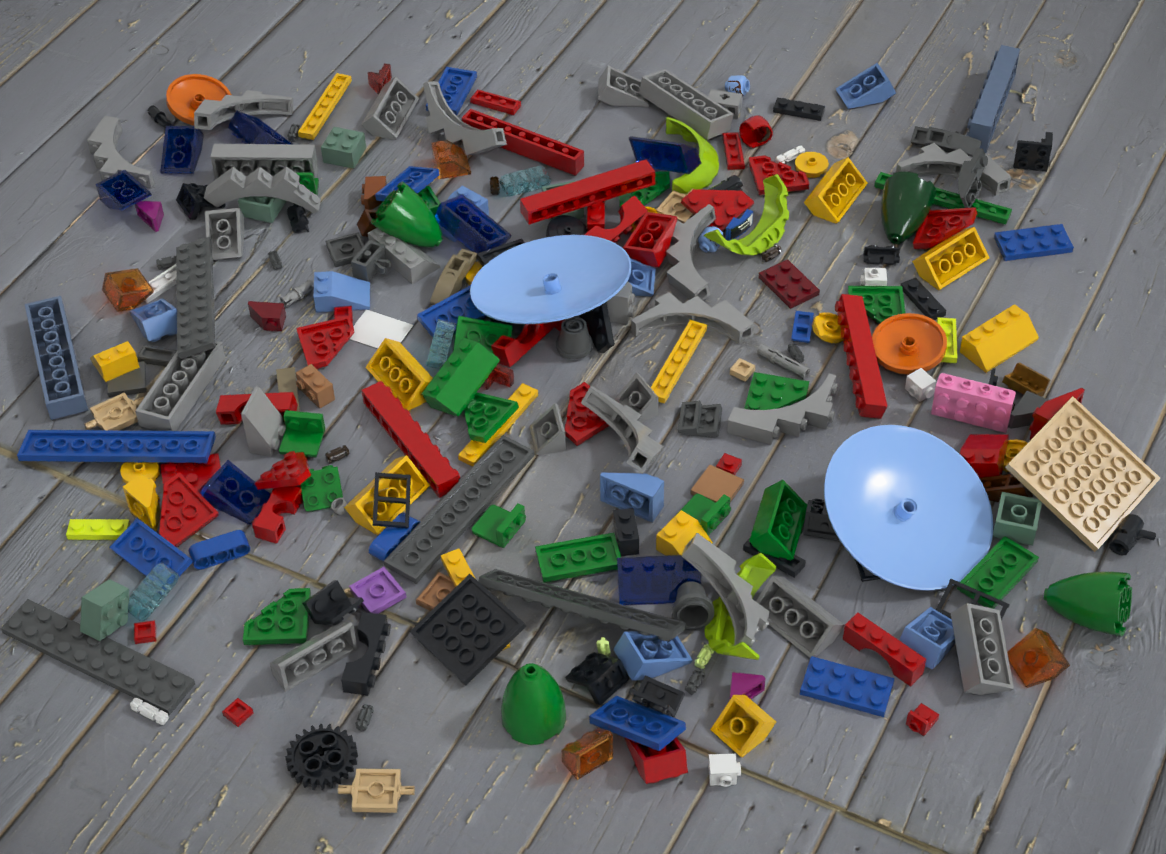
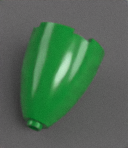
[371,181,443,248]
[1044,572,1132,636]
[501,663,566,745]

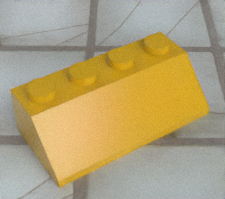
[804,157,868,224]
[912,227,989,290]
[960,304,1039,373]
[365,338,433,411]
[344,455,430,535]

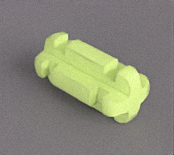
[596,637,611,656]
[694,644,714,669]

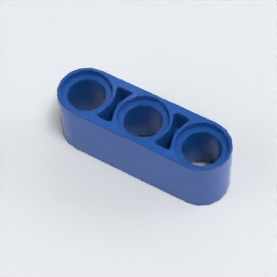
[369,512,420,562]
[188,530,250,570]

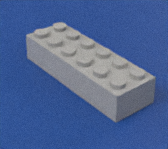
[639,69,734,140]
[211,144,319,180]
[135,341,225,431]

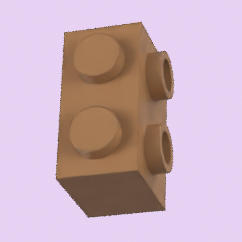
[296,364,335,409]

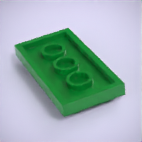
[535,532,623,582]
[957,536,1039,609]

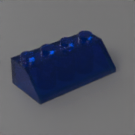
[228,111,294,145]
[629,136,701,174]
[435,194,512,254]
[617,555,701,605]

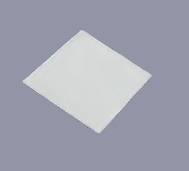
[350,309,413,348]

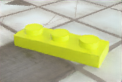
[937,318,958,363]
[66,519,131,540]

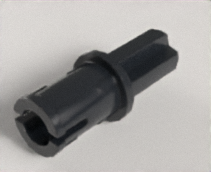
[147,105,172,129]

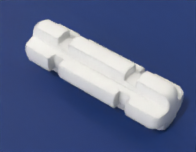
[775,146,805,164]
[130,698,169,725]

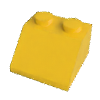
[90,341,139,382]
[123,474,161,532]
[656,510,713,569]
[710,695,776,757]

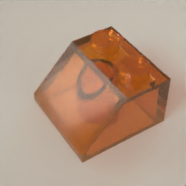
[431,140,471,179]
[102,268,154,312]
[1007,628,1070,688]
[561,728,613,780]

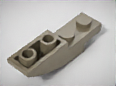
[430,249,477,305]

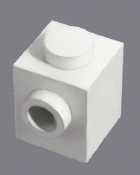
[860,268,887,286]
[905,368,936,402]
[708,754,741,787]

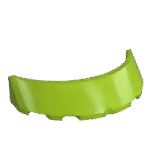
[666,117,719,194]
[704,174,789,255]
[704,553,776,660]

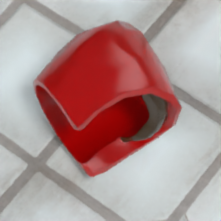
[739,115,773,148]

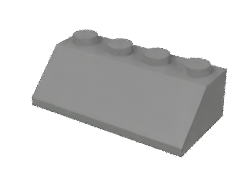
[361,77,419,140]
[368,228,440,284]
[756,576,845,658]
[951,603,1014,695]
[270,621,358,692]

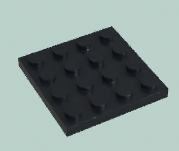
[410,574,526,686]

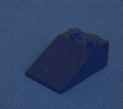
[160,126,204,174]
[95,170,152,211]
[200,460,271,525]

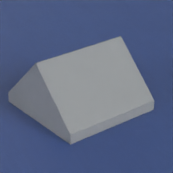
[614,373,658,423]
[529,404,566,455]

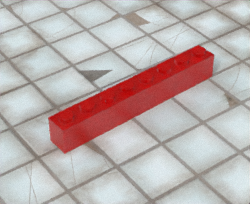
[462,109,584,176]
[520,159,655,225]
[835,294,888,419]
[362,381,460,498]

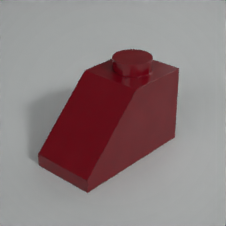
[248,301,286,332]

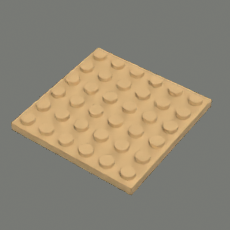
[1005,396,1160,552]

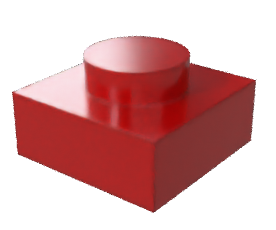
[716,453,742,475]

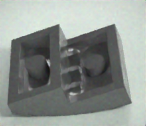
[678,400,722,437]

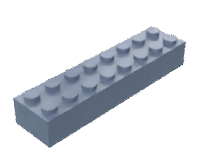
[966,45,1020,153]
[25,296,89,420]

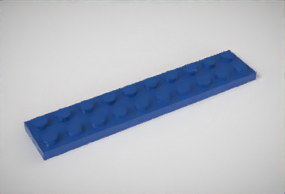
[17,430,216,463]

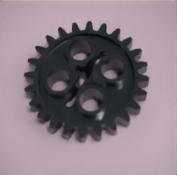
[285,724,358,790]

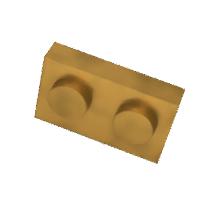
[1002,362,1050,397]

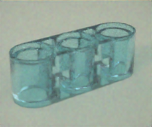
[499,166,551,196]
[426,319,456,370]
[128,563,179,622]

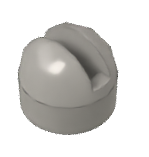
[331,498,348,515]

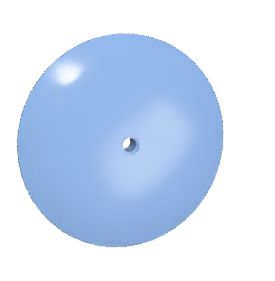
[470,235,632,324]
[824,425,993,591]

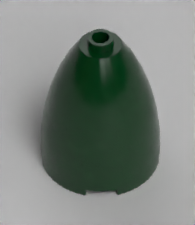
[881,172,936,244]

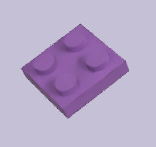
[349,567,407,614]

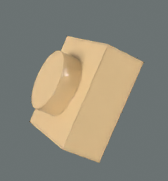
[730,358,755,382]

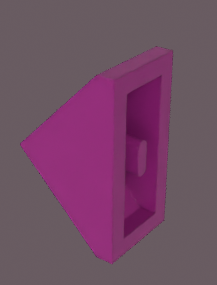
[134,201,164,232]
[730,672,766,699]

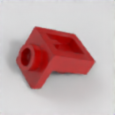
[906,703,940,736]

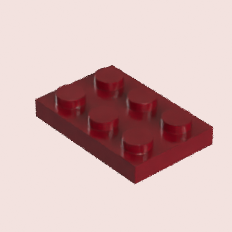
[759,259,820,309]

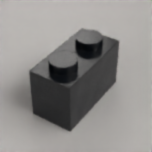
[613,508,639,556]

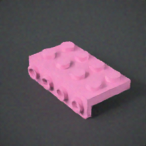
[931,373,1016,433]

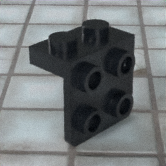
[629,676,685,717]

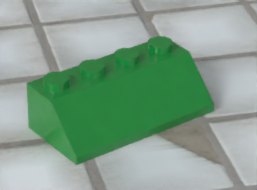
[422,338,500,417]
[749,480,807,560]

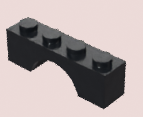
[341,612,391,696]

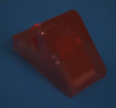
[367,63,392,95]
[484,364,514,390]

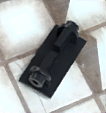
[287,203,309,233]
[863,245,900,265]

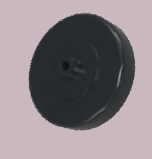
[546,215,587,237]

